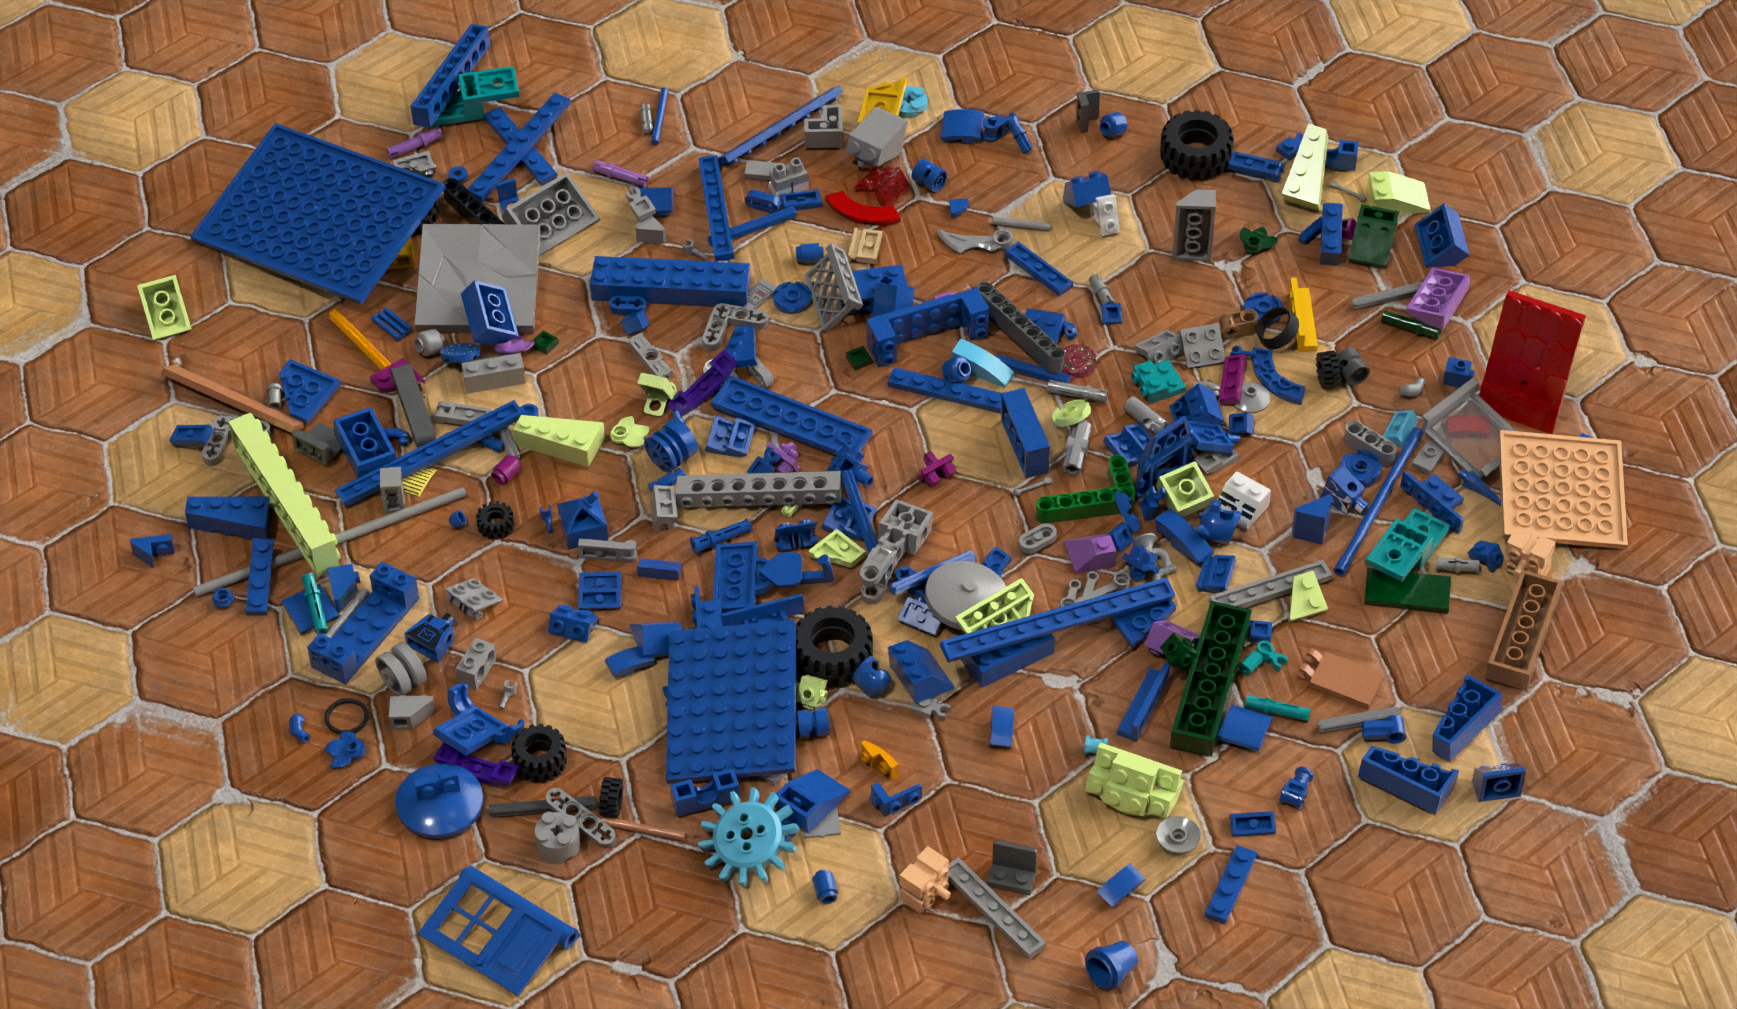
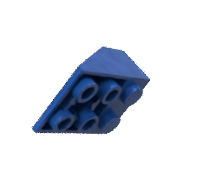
[775,769,851,833]

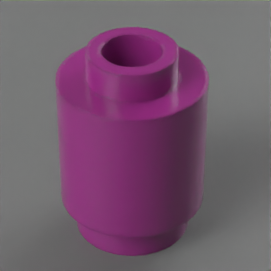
[491,455,521,485]

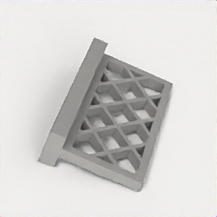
[805,243,863,332]

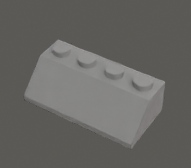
[1172,189,1216,261]

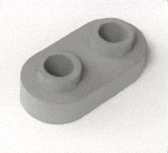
[1019,523,1057,554]

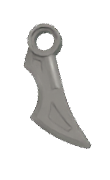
[937,229,1012,254]

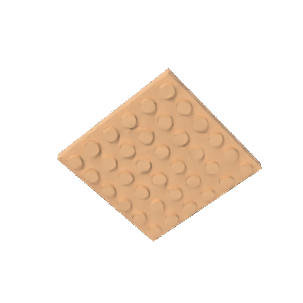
[1498,430,1628,549]

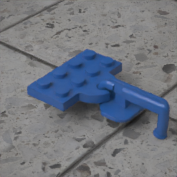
[713,541,834,613]

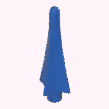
[1458,470,1501,506]

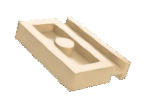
[848,228,882,264]

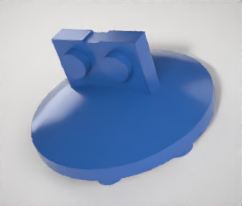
[395,763,483,839]

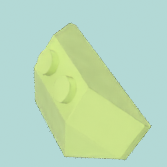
[955,578,1034,634]

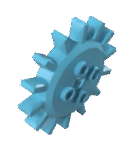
[698,787,800,887]

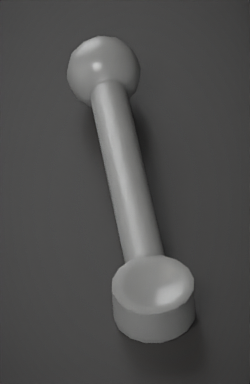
[1331,181,1366,202]
[1013,477,1052,496]

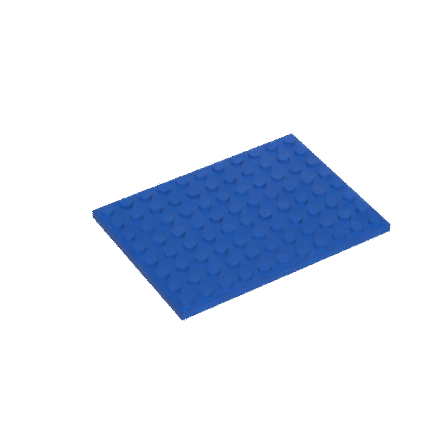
[190,123,445,305]

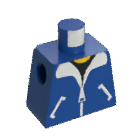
[1321,464,1369,514]

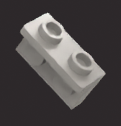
[1134,330,1184,364]

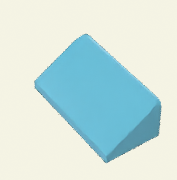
[1383,410,1418,448]

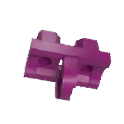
[917,452,956,488]

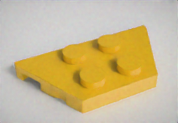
[858,77,908,124]

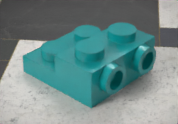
[1131,360,1186,404]

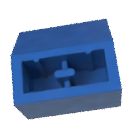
[1169,383,1224,425]

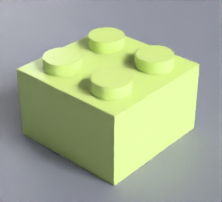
[1156,461,1214,517]

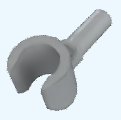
[682,239,708,260]
[499,680,517,709]

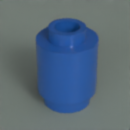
[796,243,824,264]
[812,870,838,904]

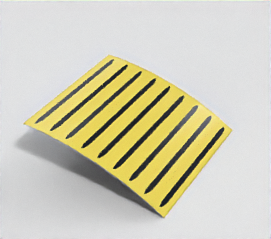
[403,466,437,497]

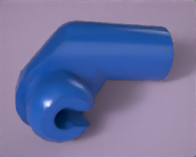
[383,428,410,445]
[289,714,310,743]

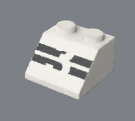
[1217,471,1271,531]

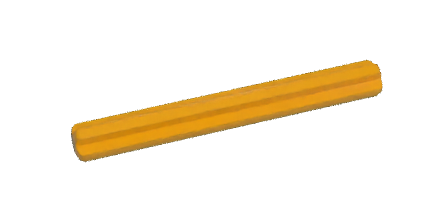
[329,309,391,370]

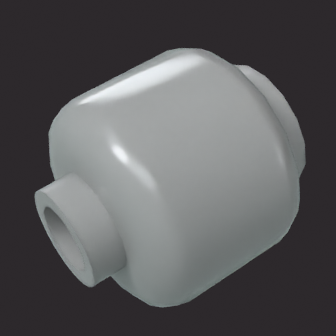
[414,329,445,357]

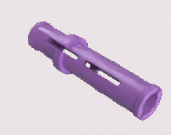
[386,127,443,159]
[592,159,649,188]

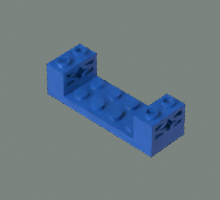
[867,288,989,368]
[307,562,419,685]

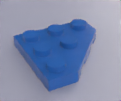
[279,359,341,425]

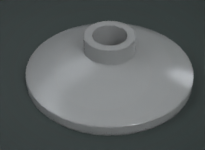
[1232,382,1270,413]
[1156,816,1201,854]

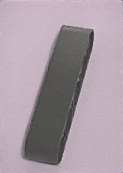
[390,364,436,448]

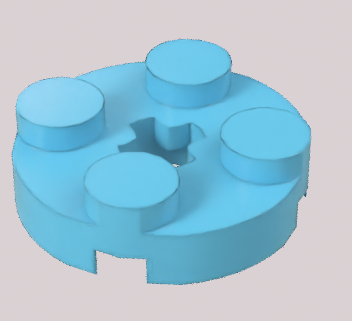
[898,86,927,118]

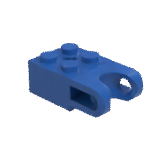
[838,265,907,314]

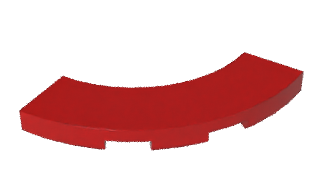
[825,190,901,225]

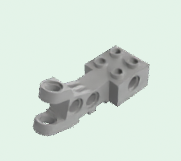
[860,499,934,604]

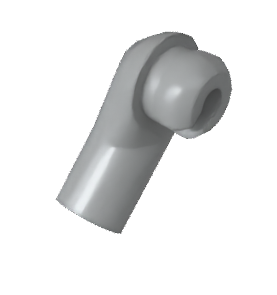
[1399,377,1426,397]
[1192,381,1221,398]

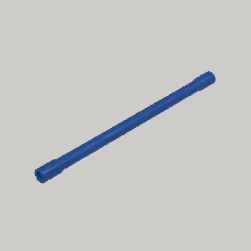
[1333,427,1423,577]

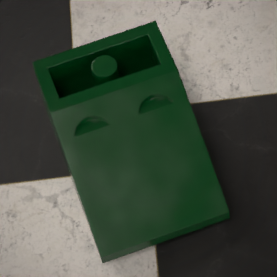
[1348,204,1399,268]

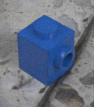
[1443,357,1475,388]

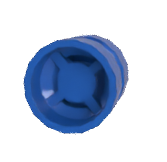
[911,158,948,193]
[797,708,830,739]

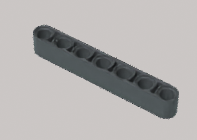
[976,282,1065,374]

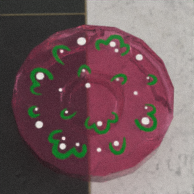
[1062,344,1097,378]

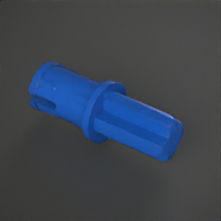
[1006,116,1032,153]

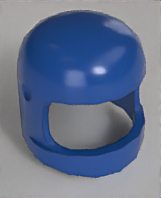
[852,656,891,697]

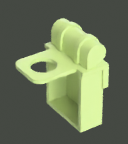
[638,373,677,417]

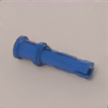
[689,519,752,555]

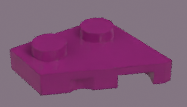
[370,358,425,393]

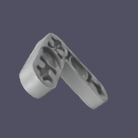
[702,303,769,351]
[202,416,271,466]

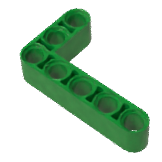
[1036,455,1135,524]

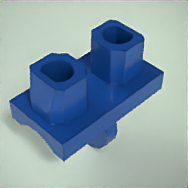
[1122,544,1160,581]

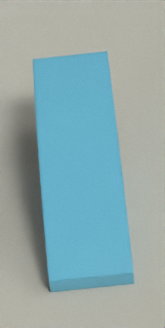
[952,339,1014,388]

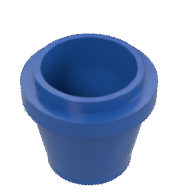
[1085,940,1138,991]

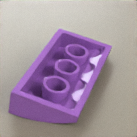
[1406,267,1470,329]

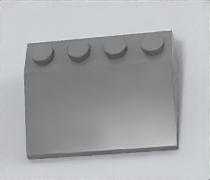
[501,172,600,256]

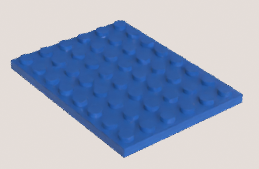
[666,619,796,784]

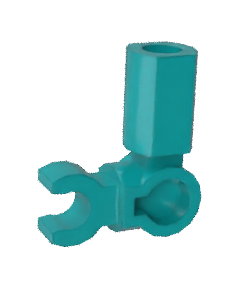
[1239,641,1288,676]

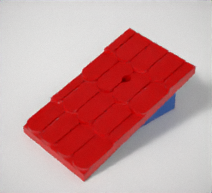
[1479,290,1586,434]

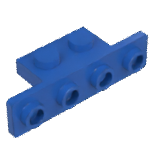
[1400,471,1464,534]
[691,586,722,629]
[721,594,804,626]

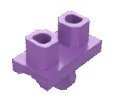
[763,442,801,473]

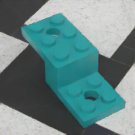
[431,66,520,127]
[1365,508,1451,582]

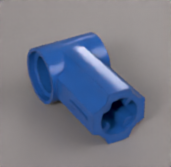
[1362,715,1406,744]

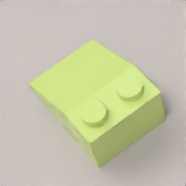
[1367,171,1430,214]
[137,275,192,341]

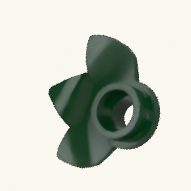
[1239,226,1278,253]

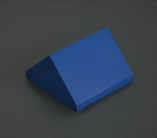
[872,283,915,317]
[1292,494,1333,545]
[629,621,681,658]

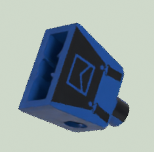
[404,613,455,663]

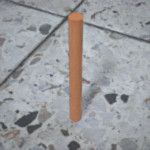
[600,816,686,841]

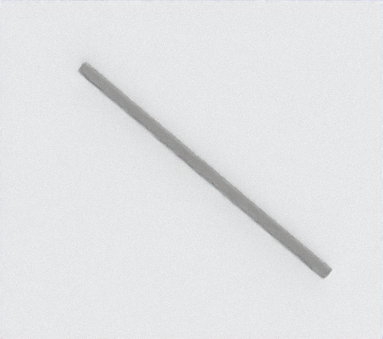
[193,487,467,597]

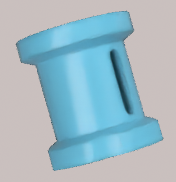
[1084,735,1108,755]

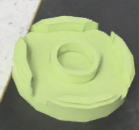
[1051,399,1091,427]

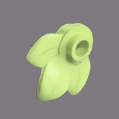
[610,416,650,448]

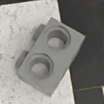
[380,467,405,514]
[456,638,496,691]

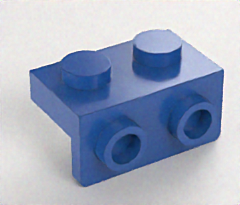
[548,605,598,642]

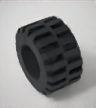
[511,724,567,783]

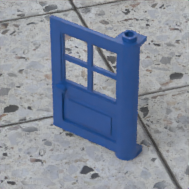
[418,866,580,997]

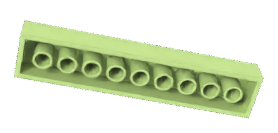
[228,412,341,577]

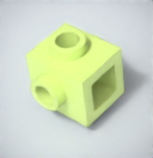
[796,675,827,709]

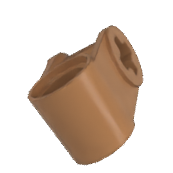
[1219,309,1258,339]

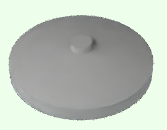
[925,561,1006,630]

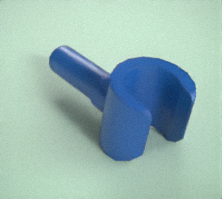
[1230,345,1257,357]
[539,505,553,533]

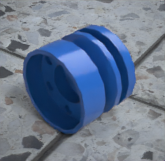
[644,418,698,473]

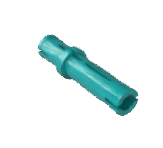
[302,573,328,635]
[1244,694,1311,722]

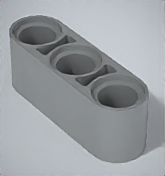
[1344,421,1397,468]

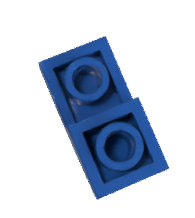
[1114,491,1140,532]
[605,646,655,677]
[989,706,1014,749]
[1097,863,1146,908]

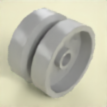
[375,642,427,696]

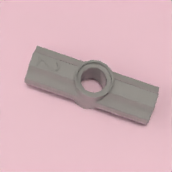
[1063,419,1091,476]

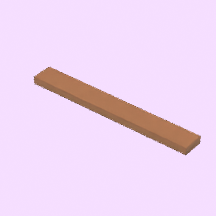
[162,365,305,433]

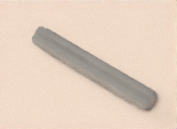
[1351,282,1423,309]
[1317,706,1401,732]

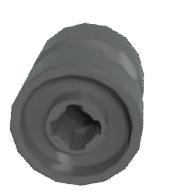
[1336,348,1370,385]

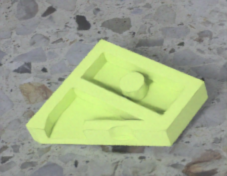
[808,529,866,568]
[1288,571,1328,622]

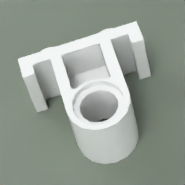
[1089,194,1120,236]

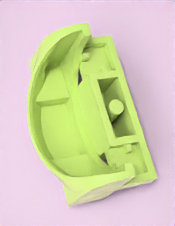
[1085,743,1184,819]

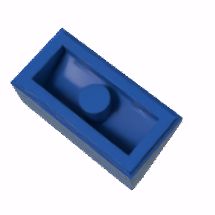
[637,558,682,580]
[1229,811,1276,836]

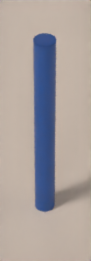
[651,87,668,145]

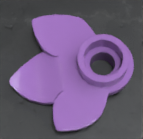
[495,336,534,355]

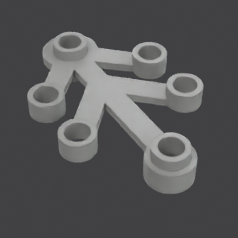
[1058,571,1130,622]

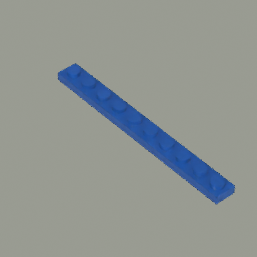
[335,400,524,508]

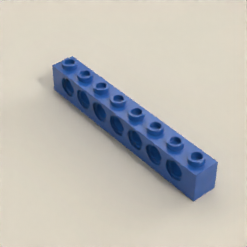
[410,24,490,127]

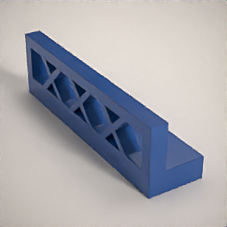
[1117,662,1171,742]

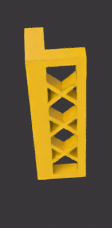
[1289,277,1318,352]

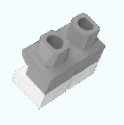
[768,157,809,199]

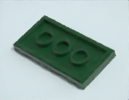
[1364,568,1451,614]

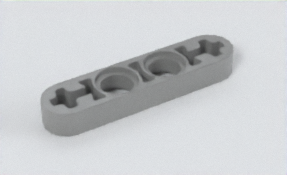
[546,788,616,848]

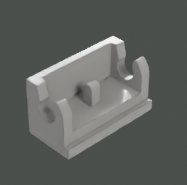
[650,485,678,531]

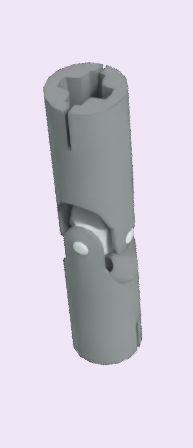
[1123,396,1194,447]

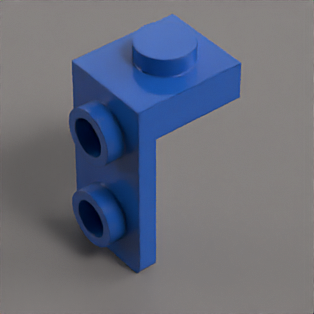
[869,782,922,817]

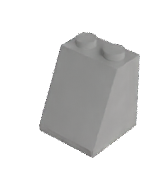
[846,107,908,167]

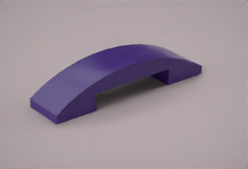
[666,349,737,416]
[433,742,520,785]

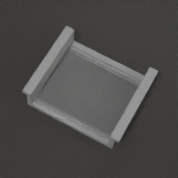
[1421,378,1533,480]

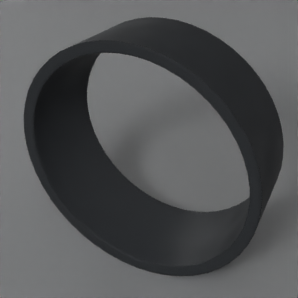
[1256,307,1299,349]

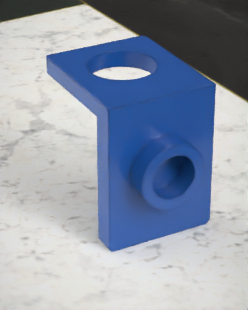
[496,178,519,211]

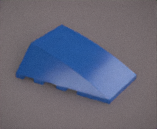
[1135,416,1195,502]

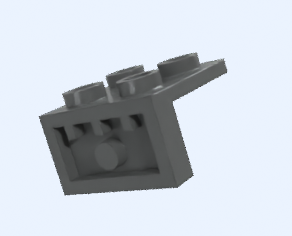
[292,422,342,466]
[987,840,1037,895]

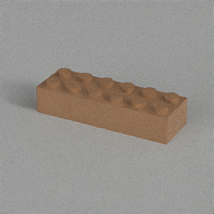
[1485,570,1563,691]

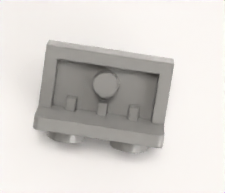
[392,151,436,178]

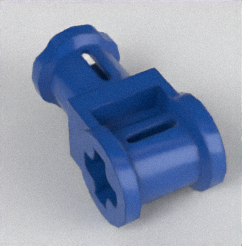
[982,112,1019,142]
[1279,766,1314,810]

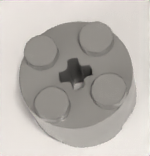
[535,812,580,864]

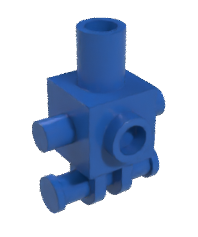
[826,442,874,487]

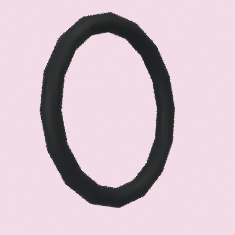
[324,698,369,734]

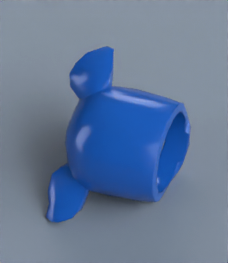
[1195,500,1241,544]

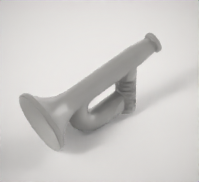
[1133,533,1176,581]

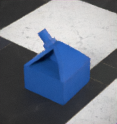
[557,491,608,550]

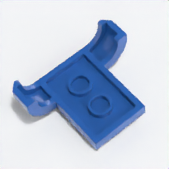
[433,683,524,756]

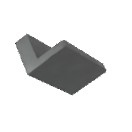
[1076,90,1100,133]

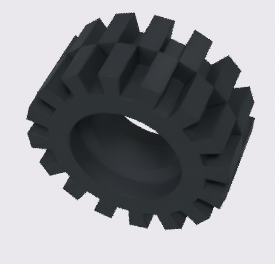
[1316,350,1341,388]
[476,501,514,540]
[599,777,624,818]

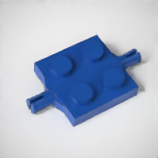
[1187,421,1240,453]

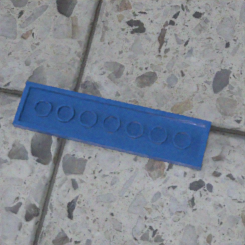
[711,375,873,456]

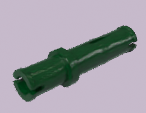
[1381,310,1441,340]

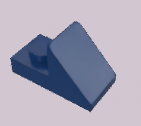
[130,534,175,568]

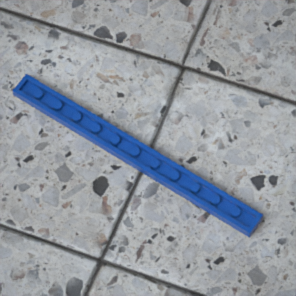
[940,577,1175,663]

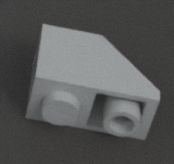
[389,695,435,730]

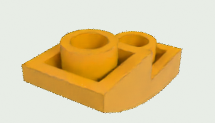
[860,740,899,781]

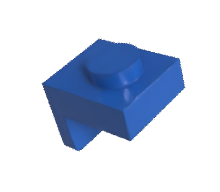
[1467,541,1504,572]

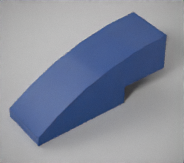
[1155,508,1214,564]

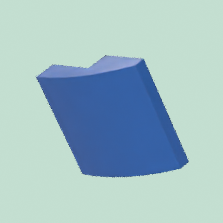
[941,109,984,144]
[705,416,755,457]
[1103,423,1152,467]
[821,496,877,540]
[579,572,621,610]
[281,584,339,635]
[1217,705,1273,752]

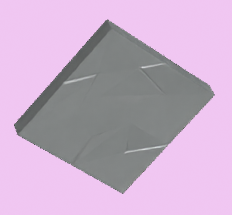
[415,224,541,333]

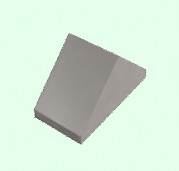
[635,215,667,244]

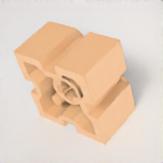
[1502,526,1556,578]
[900,846,951,914]

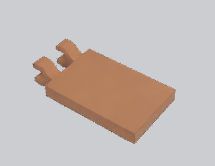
[1298,648,1385,710]

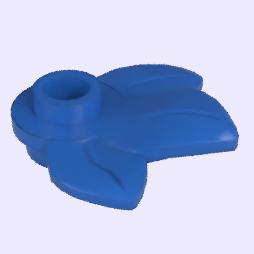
[324,731,365,769]

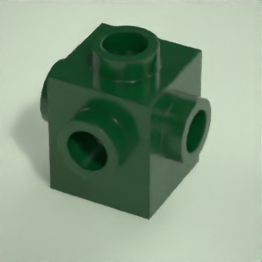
[1160,632,1198,670]

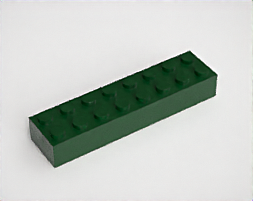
[1170,601,1252,756]

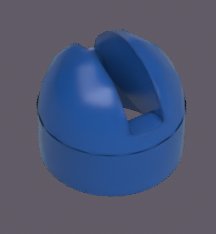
[449,510,467,528]

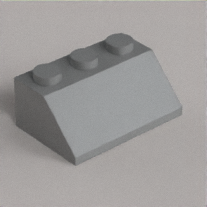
[460,352,526,394]

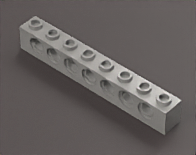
[676,471,842,508]

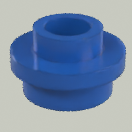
[212,588,234,608]

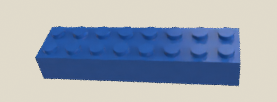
[590,256,751,307]

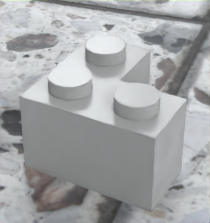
[804,105,843,148]

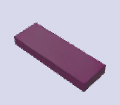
[1219,354,1246,406]

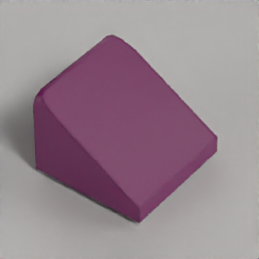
[1342,218,1356,240]

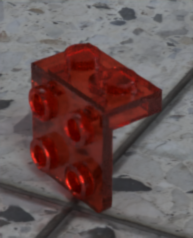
[853,166,910,207]

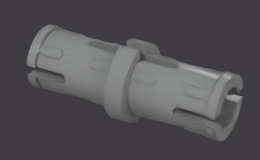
[1089,274,1115,304]
[1436,557,1479,574]

